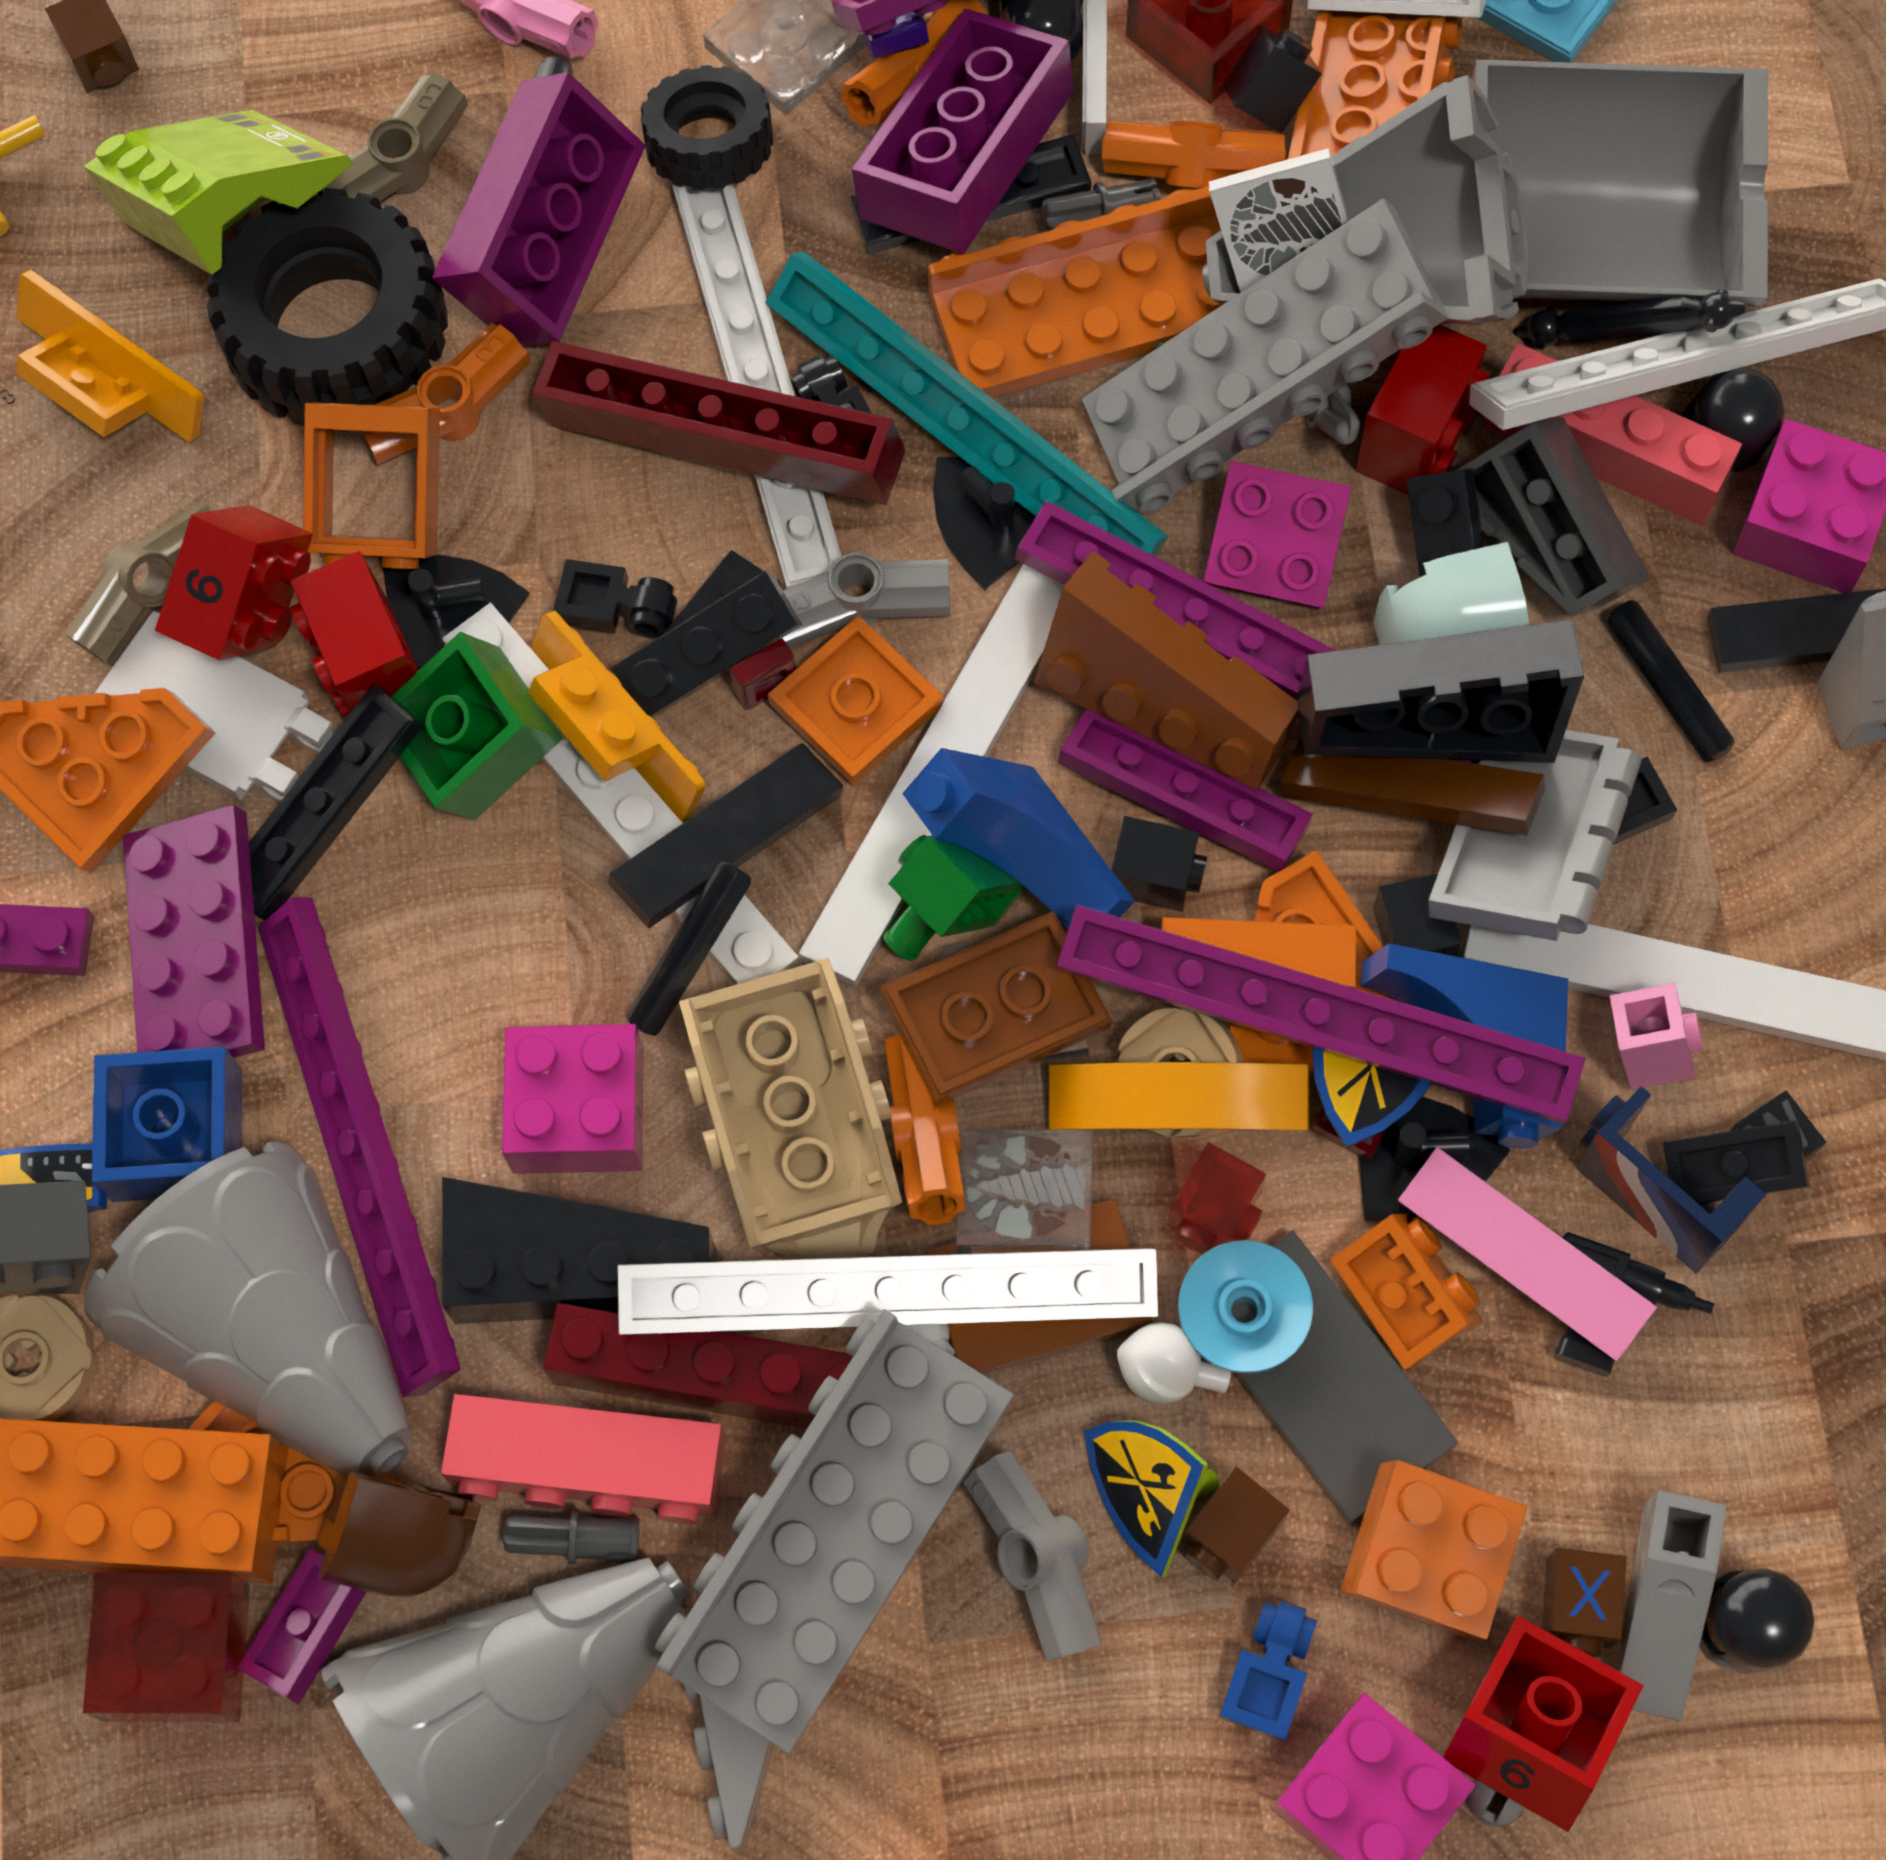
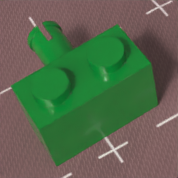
[884,835,1027,961]

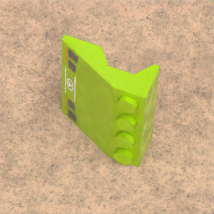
[83,109,353,275]

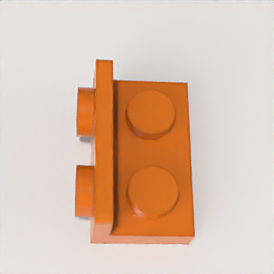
[1330,1214,1484,1370]

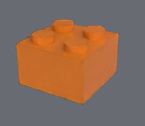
[1339,1460,1528,1640]

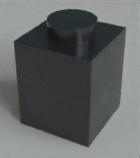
[1222,25,1322,133]
[1111,816,1208,912]
[1373,874,1463,957]

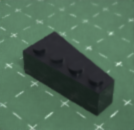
[1297,619,1584,763]
[442,1177,716,1324]

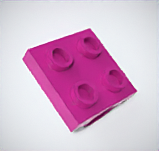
[1203,461,1352,608]

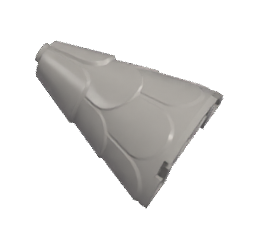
[1202,75,1528,325]
[84,1142,415,1477]
[320,1557,691,1860]

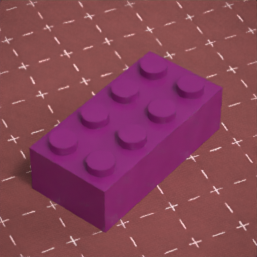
[851,8,1074,254]
[432,72,646,346]

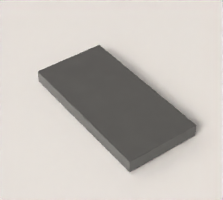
[1231,1230,1458,1525]

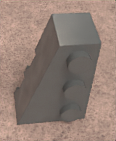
[1458,417,1651,617]
[0,1180,91,1294]

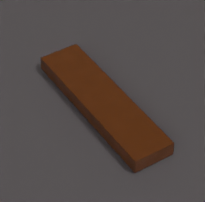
[1280,737,1545,836]

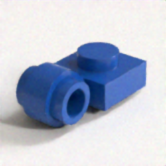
[1219,1600,1317,1742]

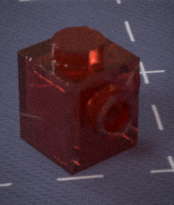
[1167,1142,1266,1255]

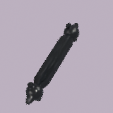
[1516,289,1748,350]

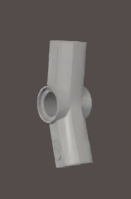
[779,552,950,649]
[963,1451,1102,1662]

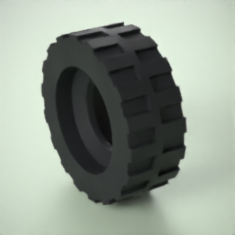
[640,65,774,190]

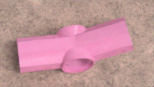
[459,0,599,59]

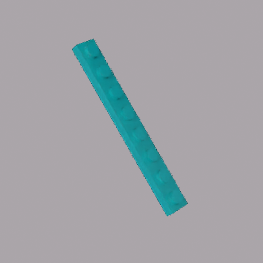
[765,251,1169,557]

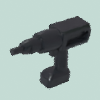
[1554,1232,1715,1377]

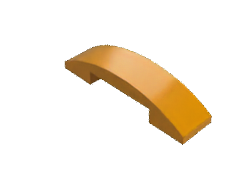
[1049,1062,1309,1131]

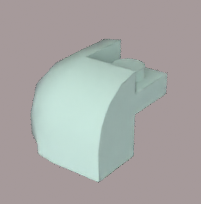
[1373,542,1529,645]

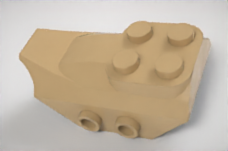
[679,958,902,1260]

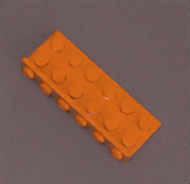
[1288,10,1463,159]
[928,186,1222,398]

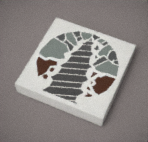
[1209,148,1349,293]

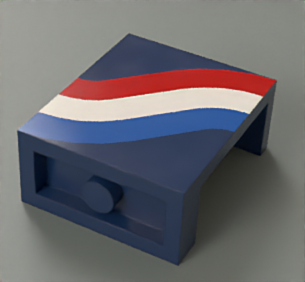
[1576,1086,1766,1274]

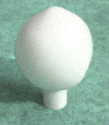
[1117,1322,1231,1404]

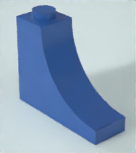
[902,748,1135,929]
[1361,943,1568,1149]

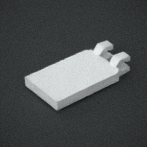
[94,611,334,803]

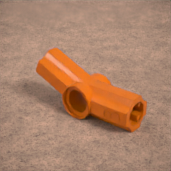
[840,0,989,129]
[1101,120,1286,188]
[362,323,531,464]
[884,1033,966,1226]

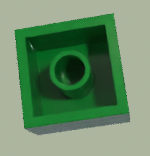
[392,632,563,820]

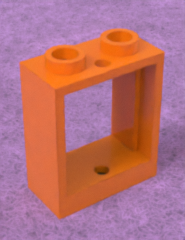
[303,402,440,569]

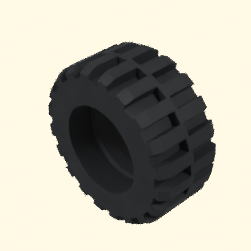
[206,188,448,425]

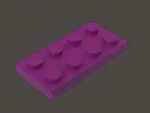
[123,805,265,1058]

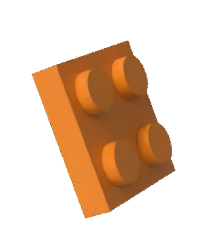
[767,615,944,786]

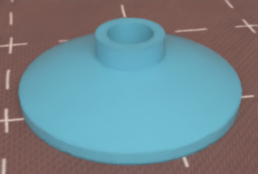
[1178,1240,1313,1374]

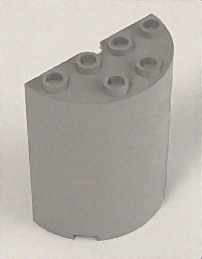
[1472,59,1768,307]

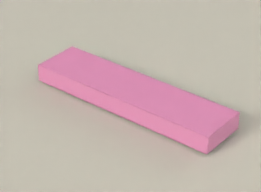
[1398,1147,1657,1362]

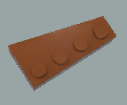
[1034,550,1299,791]

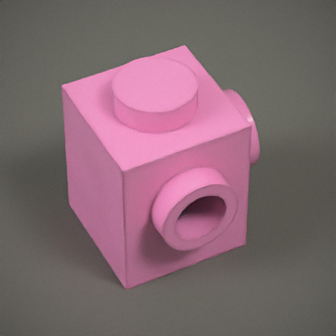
[1610,983,1703,1090]

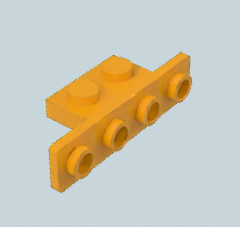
[16,270,204,442]
[528,611,706,823]

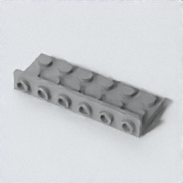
[1082,198,1448,514]
[655,1309,1014,1754]

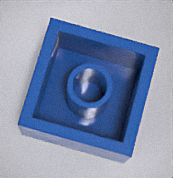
[92,1047,242,1202]

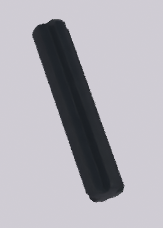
[1608,600,1735,763]
[626,862,751,1036]

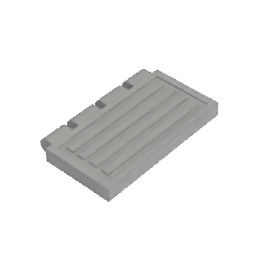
[1429,730,1642,941]

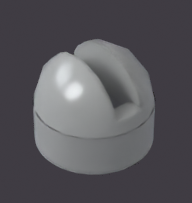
[1467,1779,1525,1827]

